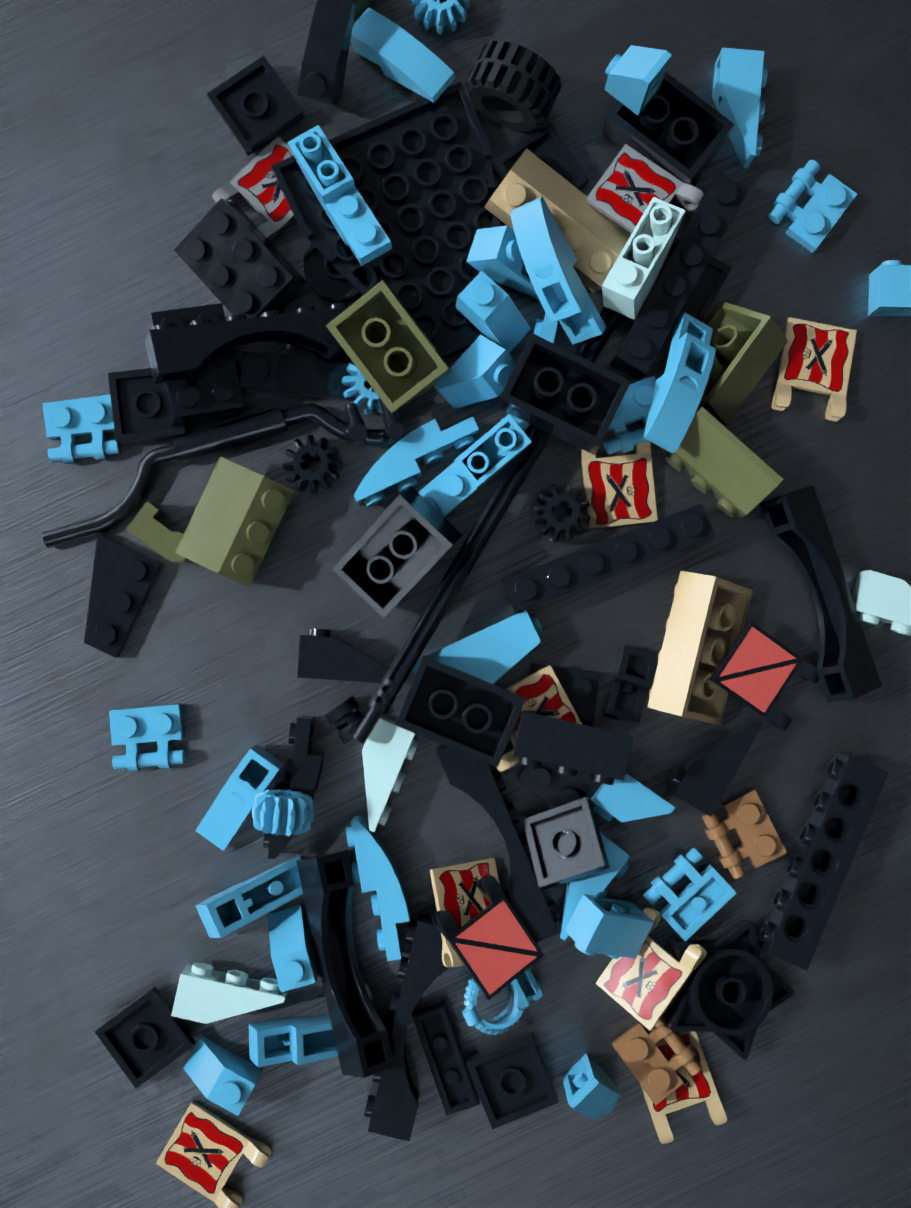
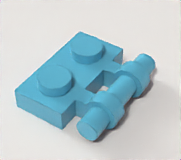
[768,160,857,253]
[604,376,656,455]
[42,395,121,464]
[109,704,185,772]
[643,847,736,941]

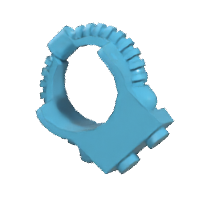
[462,966,543,1035]

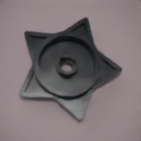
[666,920,795,1060]

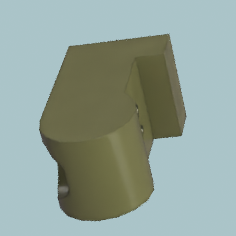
[126,501,189,563]

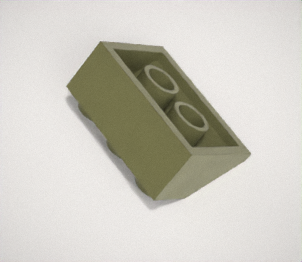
[326,280,453,413]
[696,300,788,426]
[661,407,784,519]
[175,457,294,587]

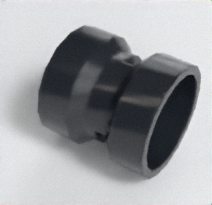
[324,696,365,744]

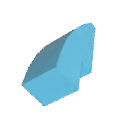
[350,7,456,103]
[249,1015,338,1067]

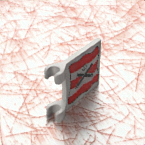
[213,136,294,243]
[585,144,704,233]

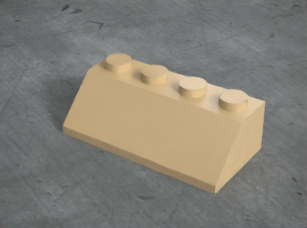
[484,148,632,293]
[647,571,753,725]

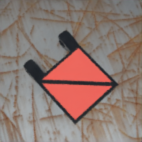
[710,621,819,730]
[432,876,544,1000]

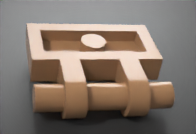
[701,788,787,879]
[611,1014,703,1105]

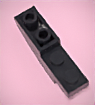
[263,715,325,859]

